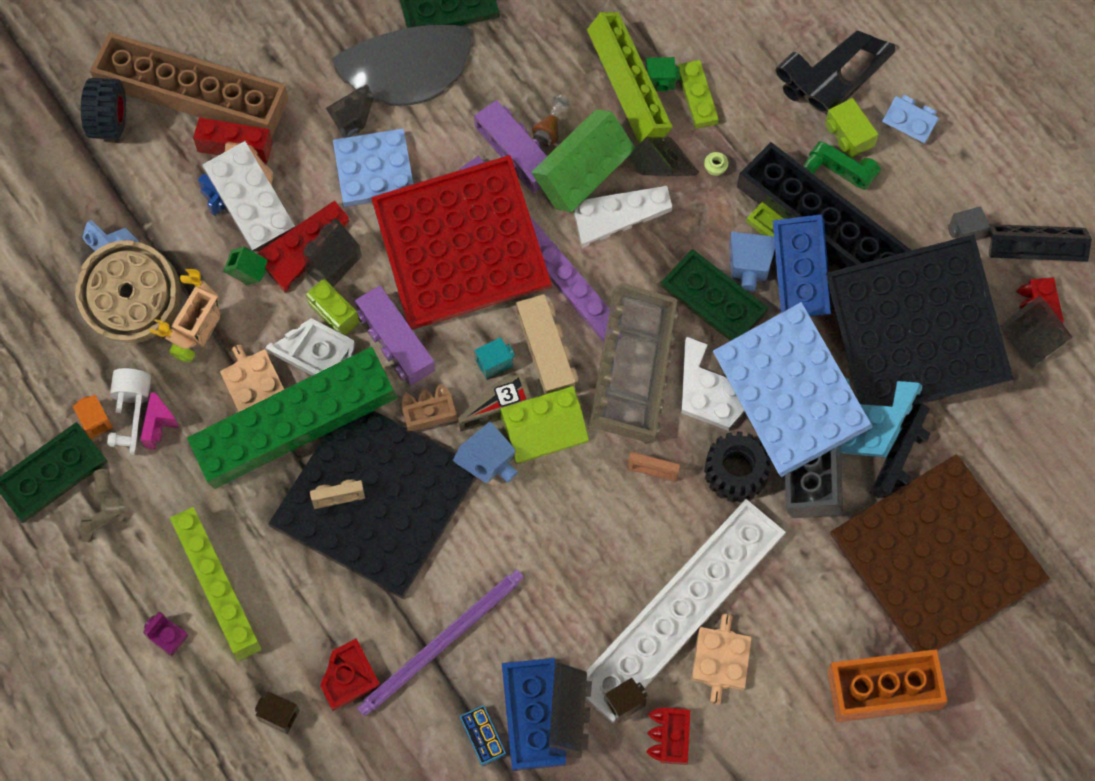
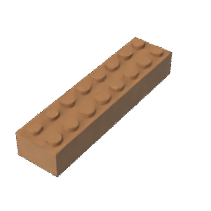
[90,32,289,138]

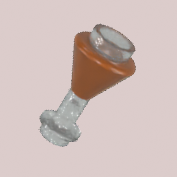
[532,94,570,146]

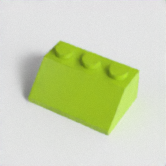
[500,386,589,464]

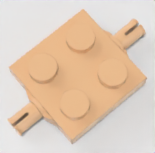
[220,345,284,412]
[691,614,752,704]

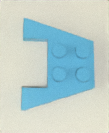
[841,378,922,457]

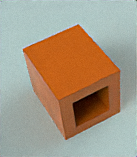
[72,395,113,439]

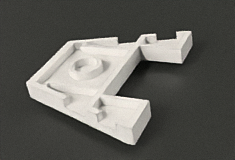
[681,337,745,431]

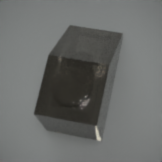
[326,84,374,138]

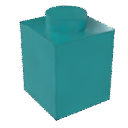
[474,337,515,380]

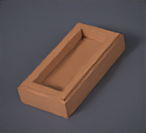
[627,452,680,482]

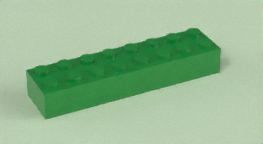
[187,346,398,489]

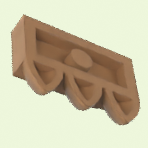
[401,384,457,431]

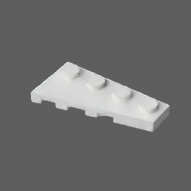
[573,186,672,248]

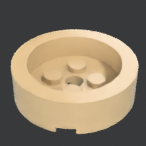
[75,240,181,343]

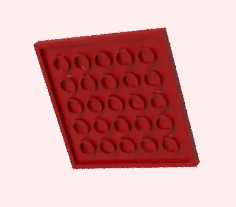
[371,155,552,330]

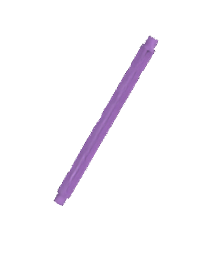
[357,570,524,717]

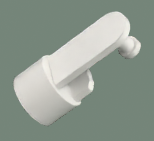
[107,368,151,455]

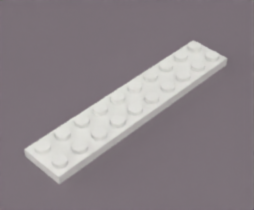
[573,499,786,724]

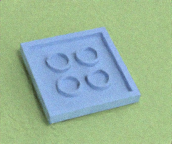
[333,129,413,207]

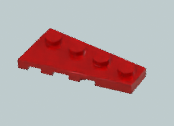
[256,200,350,293]

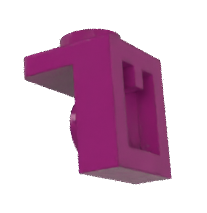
[143,612,188,657]

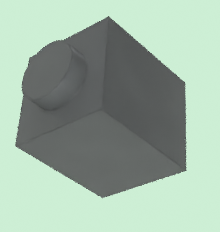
[948,206,990,240]

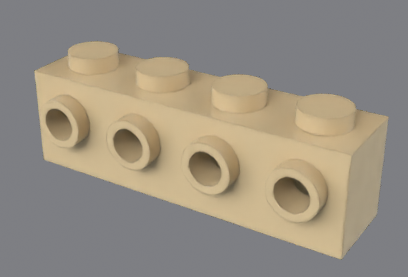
[516,294,578,395]

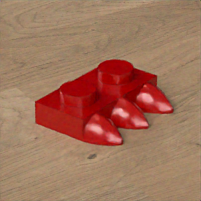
[1016,277,1064,328]
[646,708,691,765]

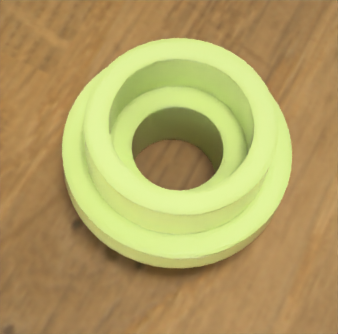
[704,152,728,176]

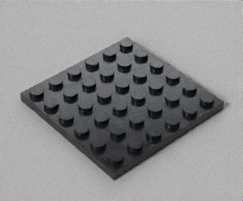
[826,234,1014,407]
[268,411,477,599]

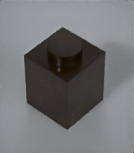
[604,677,648,723]
[255,691,300,735]

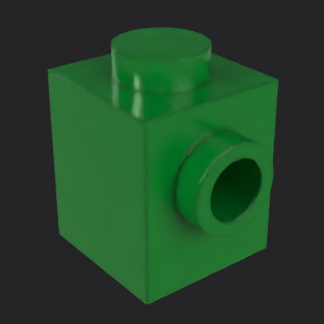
[645,57,680,92]
[223,247,268,285]

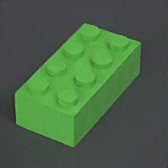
[531,109,636,212]

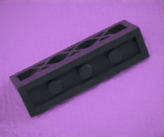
[988,224,1092,261]

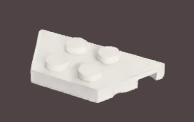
[266,318,355,376]

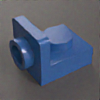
[198,173,226,216]

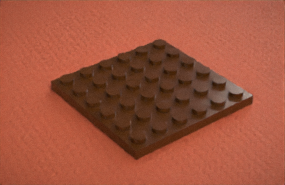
[830,454,1050,652]

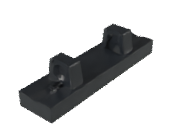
[870,403,930,498]

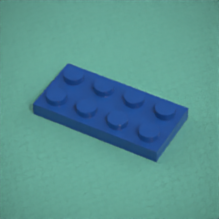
[773,215,832,316]
[502,658,566,771]

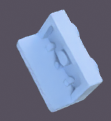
[882,94,940,143]

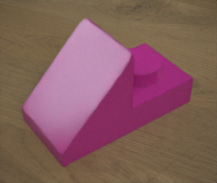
[141,392,180,450]

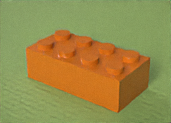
[827,649,948,723]

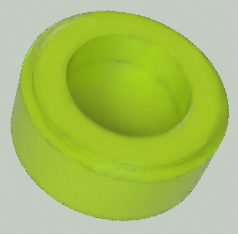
[169,344,196,363]

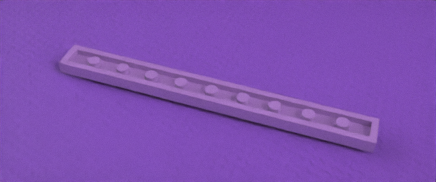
[459,156,624,342]

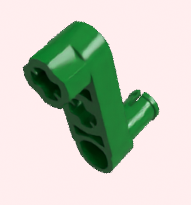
[803,141,881,190]

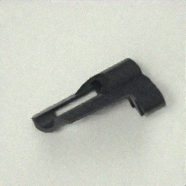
[775,30,895,116]

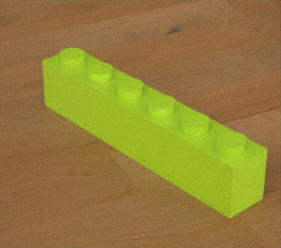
[587,12,673,145]
[170,507,262,661]

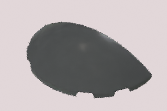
[332,25,471,106]

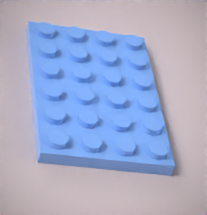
[713,302,873,477]

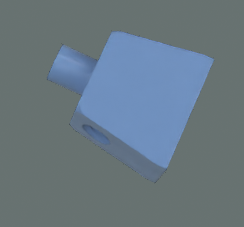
[729,232,775,291]
[453,421,518,483]

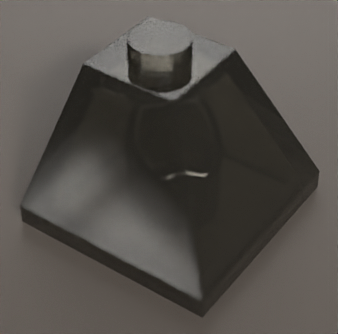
[628,137,699,176]

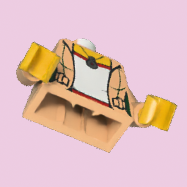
[149,269,220,349]

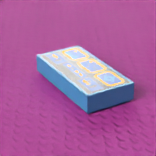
[459,705,506,767]

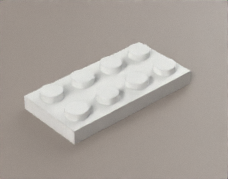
[202,141,295,251]

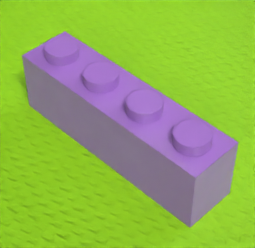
[474,100,547,194]
[355,285,435,386]

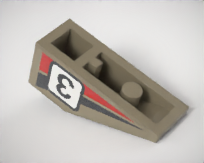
[458,374,532,432]

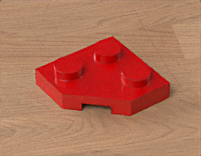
[320,638,380,711]

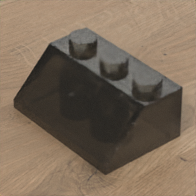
[549,663,592,758]

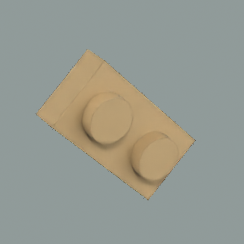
[310,479,365,509]

